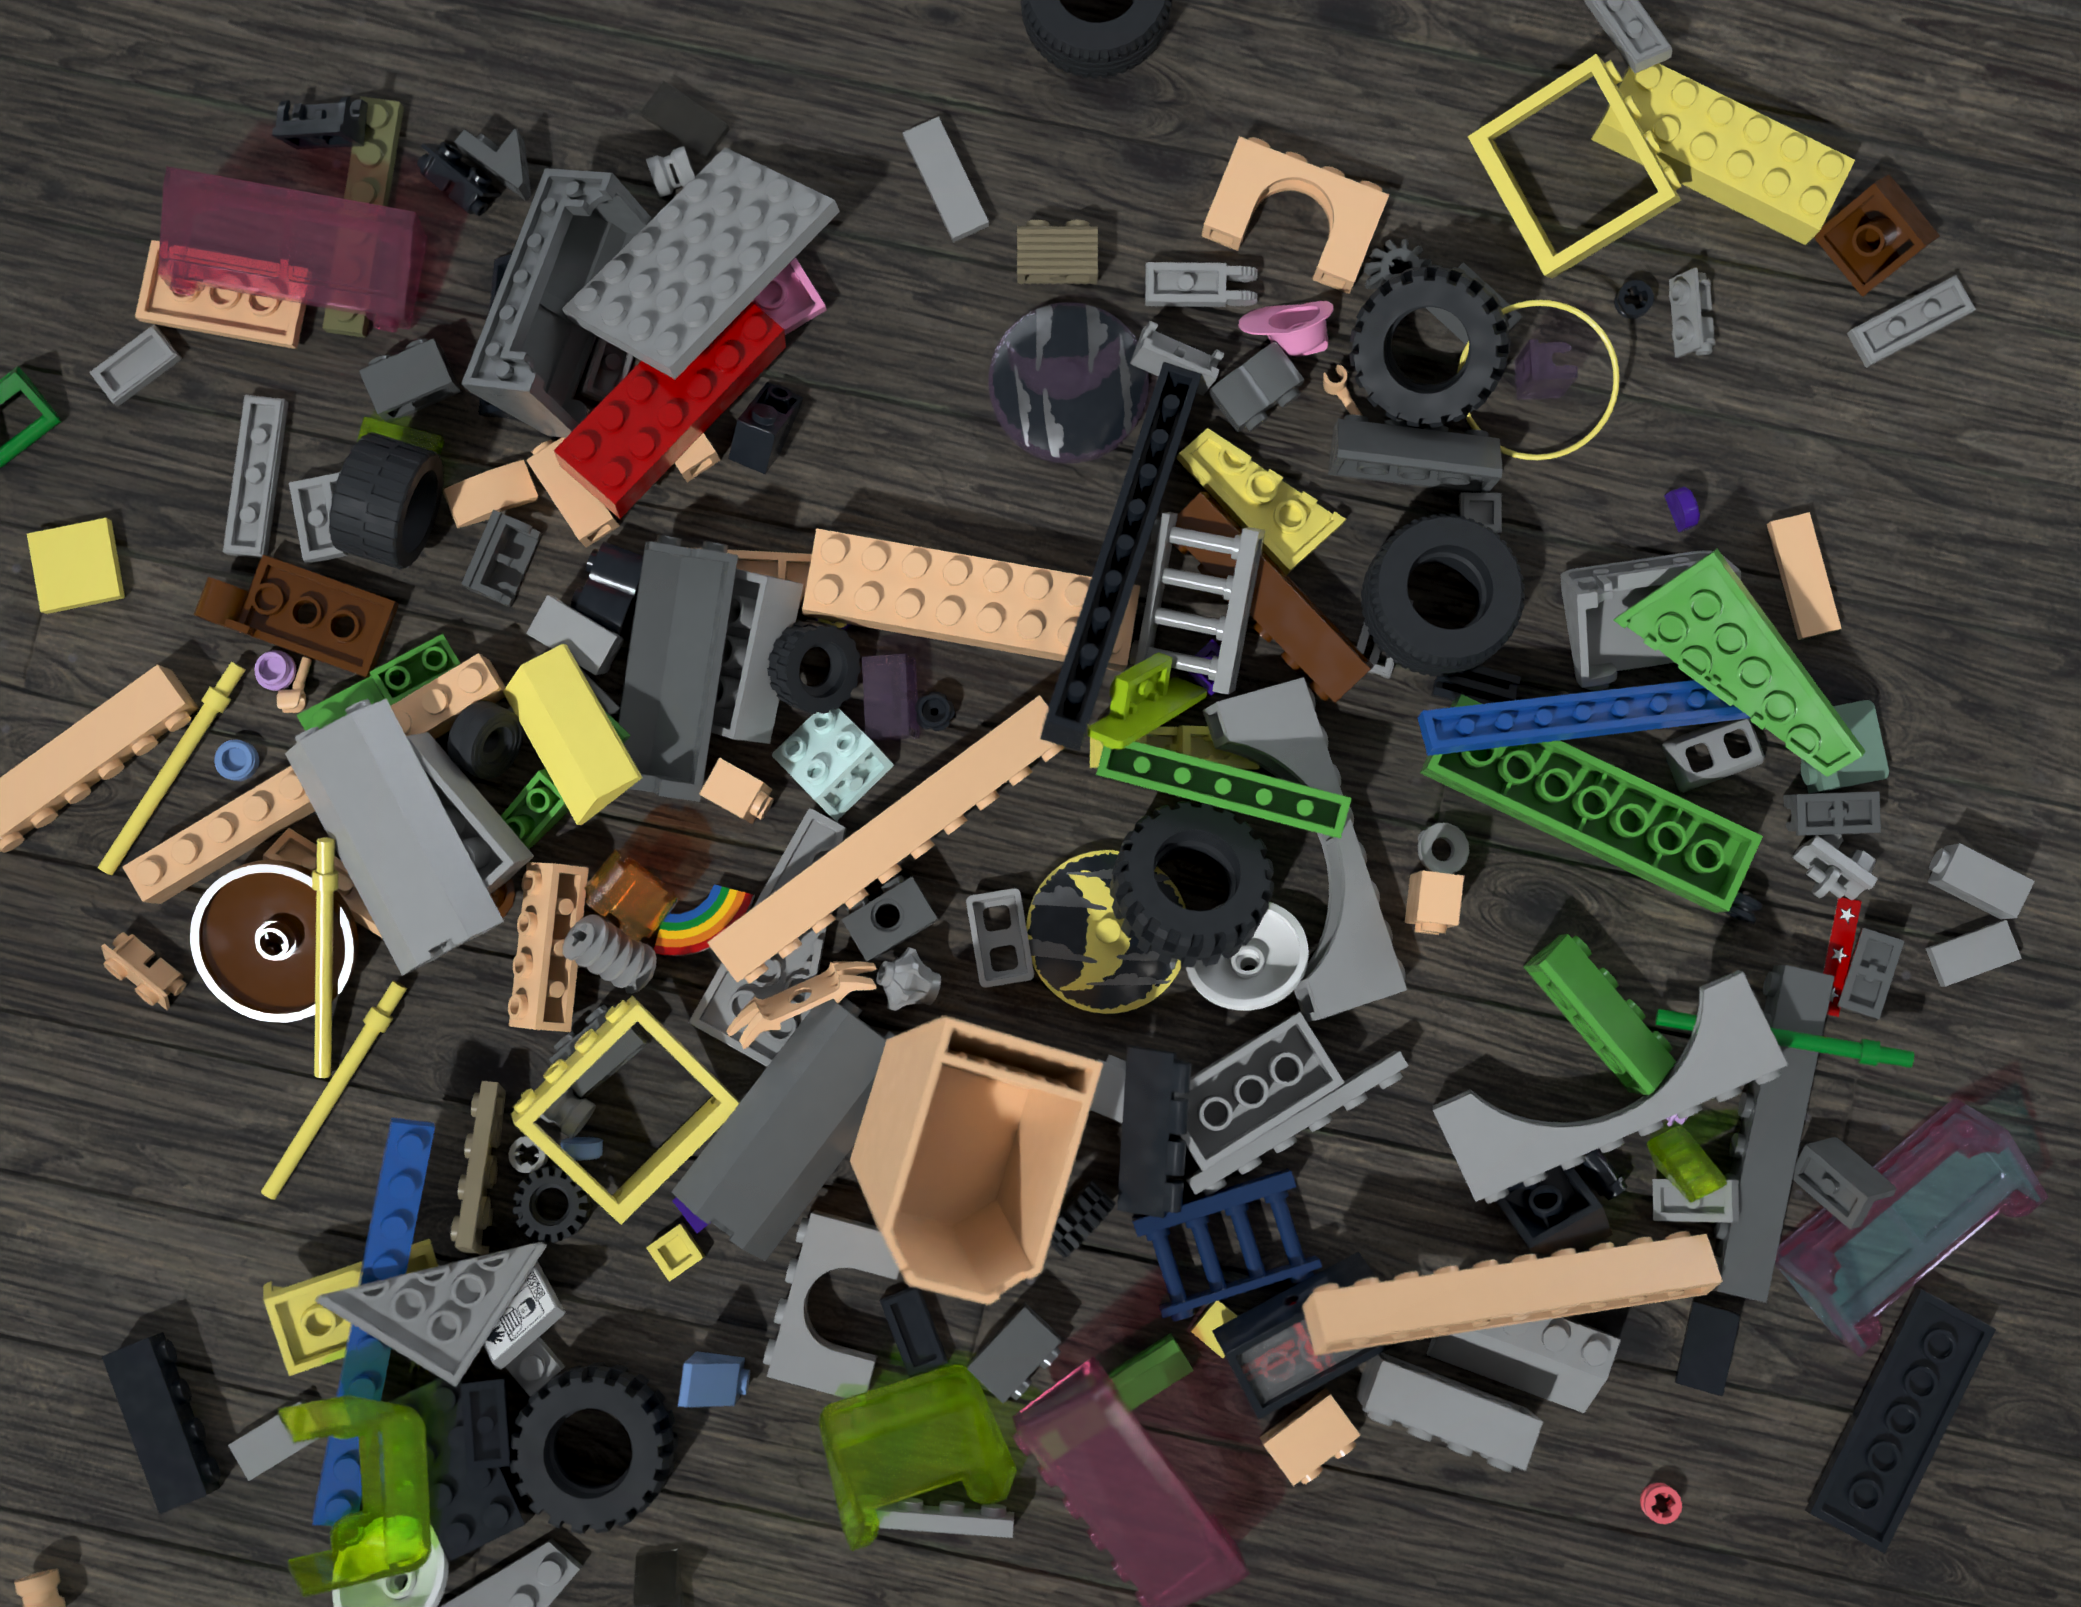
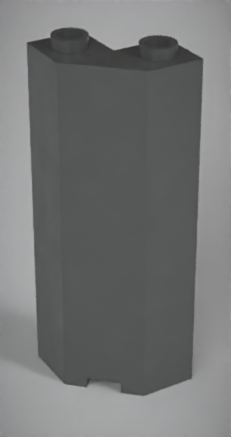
[618,535,738,802]
[672,997,896,1261]

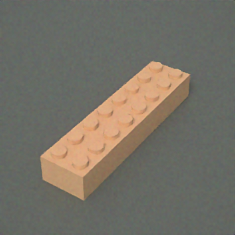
[802,528,1140,672]

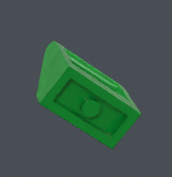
[0,366,62,468]

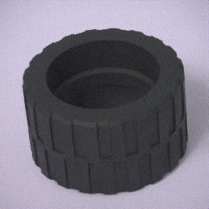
[329,432,444,570]

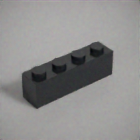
[101,1332,221,1515]

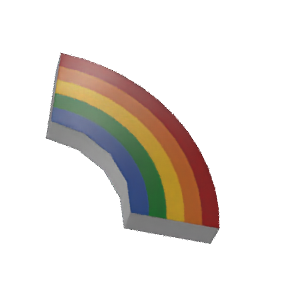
[654,884,755,956]

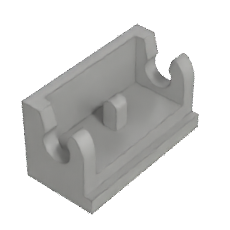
[1130,321,1224,395]
[526,594,624,675]

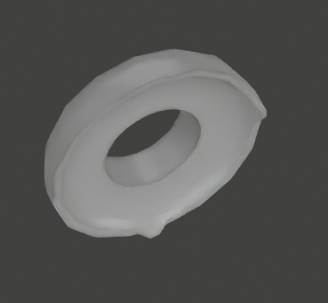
[1417,823,1469,874]

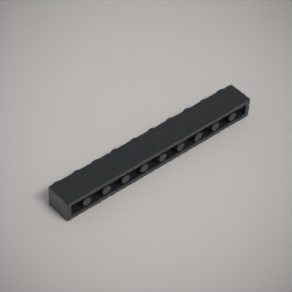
[1040,362,1202,752]

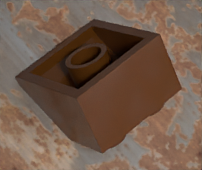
[1814,174,1940,297]

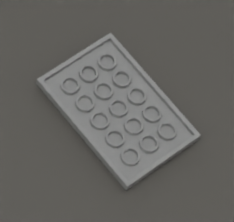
[562,147,840,379]

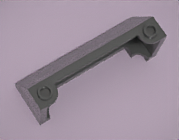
[462,168,652,438]

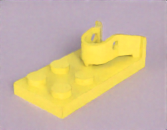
[263,1239,438,1376]

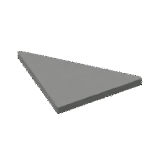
[315,1241,547,1387]

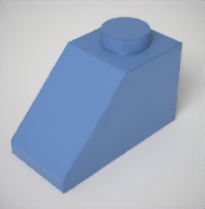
[678,1351,750,1407]

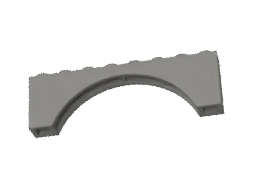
[1203,677,1407,1022]
[1433,970,1788,1203]

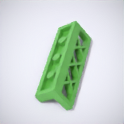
[1031,1333,1194,1459]

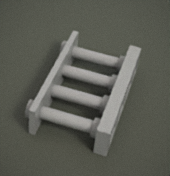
[1129,512,1265,695]

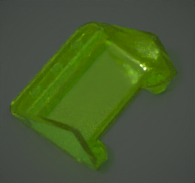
[819,1365,1016,1552]

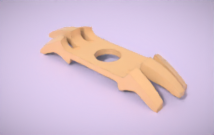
[726,961,877,1049]

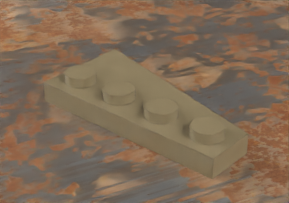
[451,1081,506,1258]

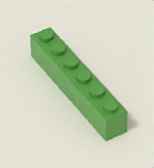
[1096,741,1351,839]

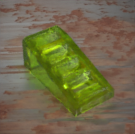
[1647,1125,1727,1203]

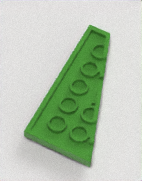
[1613,549,1865,777]

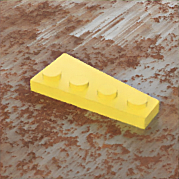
[1176,428,1346,575]

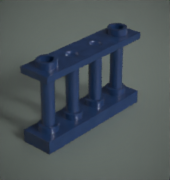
[1131,1168,1322,1321]

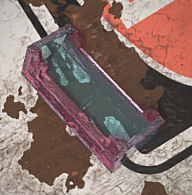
[1775,1098,2049,1357]

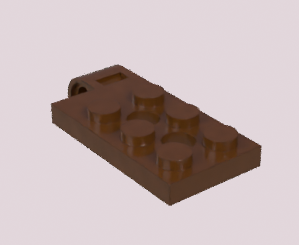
[193,554,399,678]

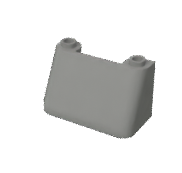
[1560,550,1741,690]

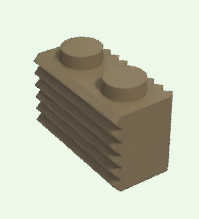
[1017,220,1098,284]

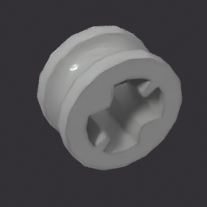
[508,1136,549,1173]

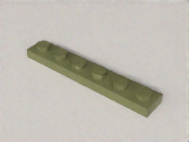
[323,97,404,338]

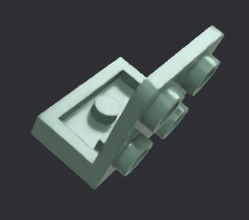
[1801,700,1889,794]

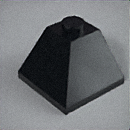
[1495,1165,1613,1254]

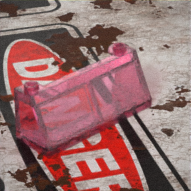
[158,166,427,332]

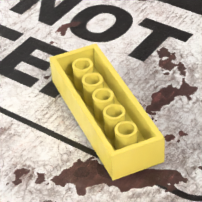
[1591,63,1855,245]

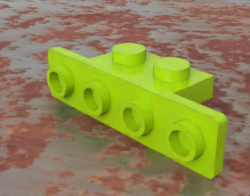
[1087,652,1207,749]

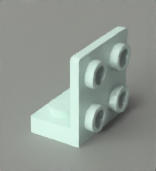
[772,708,894,822]

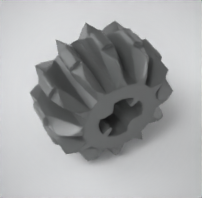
[1364,238,1432,289]

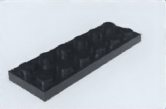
[1805,1288,1996,1554]

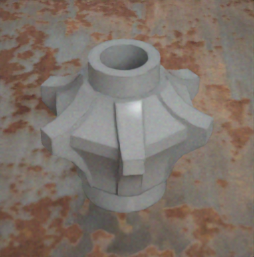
[877,947,941,1011]

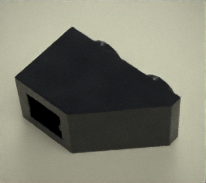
[728,382,804,474]

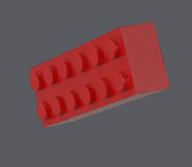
[553,302,786,519]

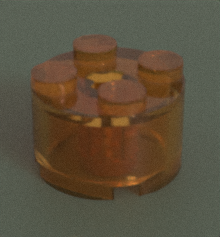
[584,848,681,942]

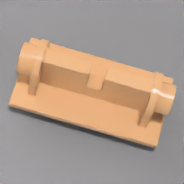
[101,932,187,1010]

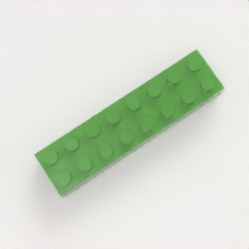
[1420,694,1763,913]

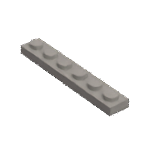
[1185,1051,1409,1196]

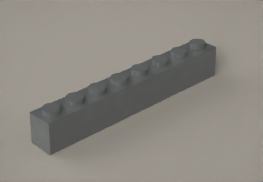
[1712,965,1834,1303]

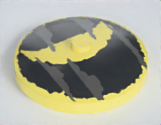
[1026,850,1186,1014]

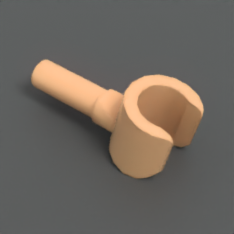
[1323,365,1362,415]
[277,657,312,713]

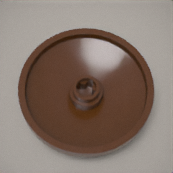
[190,860,359,1022]

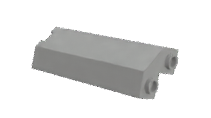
[285,699,504,975]

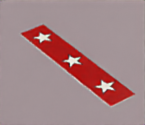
[1823,897,1862,1017]

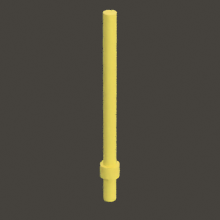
[98,661,246,875]
[312,838,338,1078]
[261,980,407,1200]

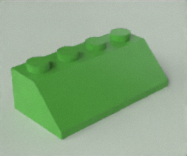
[1523,934,1676,1095]

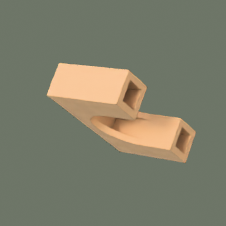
[1201,136,1389,294]
[526,433,721,548]

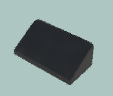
[1675,1301,1740,1396]

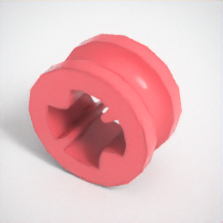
[1640,1482,1682,1524]

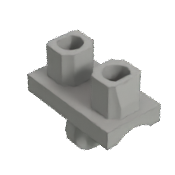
[1792,834,1878,900]

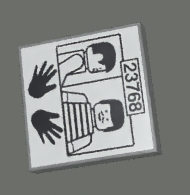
[483,1261,566,1369]

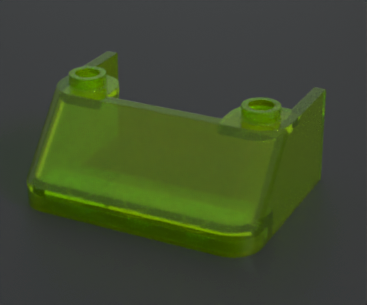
[278,1395,431,1597]

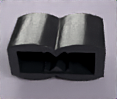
[571,541,643,638]

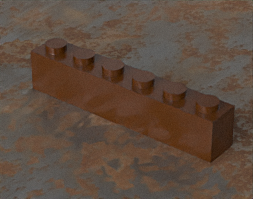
[1172,492,1374,703]

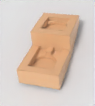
[443,459,538,529]

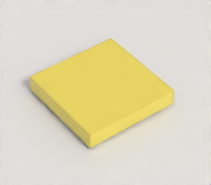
[27,518,125,614]

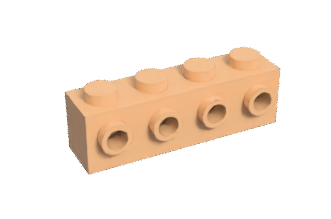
[508,862,589,1032]

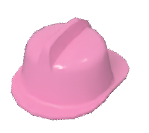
[1239,301,1334,357]

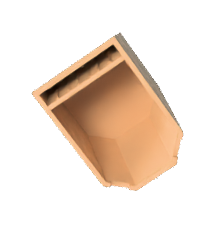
[850,1016,1103,1305]

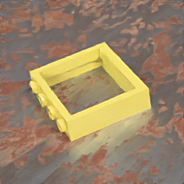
[1468,54,1682,279]
[511,996,739,1225]

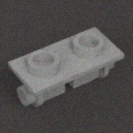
[1669,268,1716,358]

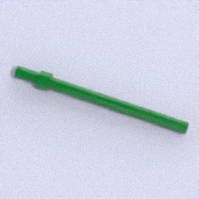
[1655,1009,1914,1068]

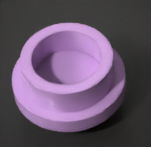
[255,650,296,691]

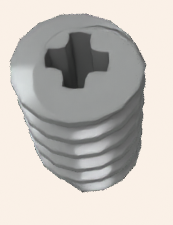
[562,914,657,994]

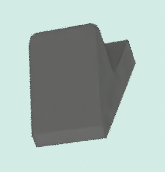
[454,128,531,201]

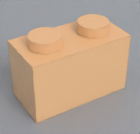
[699,758,773,825]
[1405,870,1464,935]
[1260,1388,1361,1486]

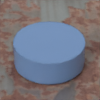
[214,740,259,781]
[561,1137,603,1160]

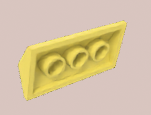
[503,644,642,825]

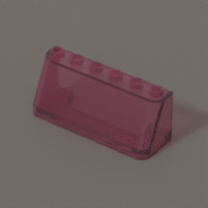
[1012,1356,1251,1607]

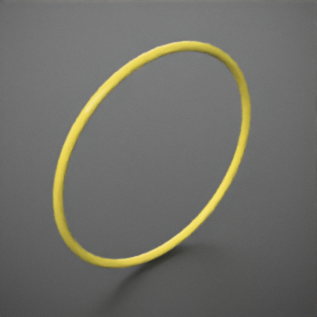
[1457,300,1620,460]

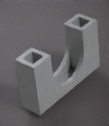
[763,1210,900,1403]

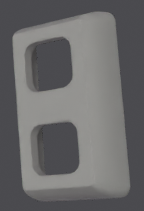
[1662,718,1765,792]
[966,888,1034,988]

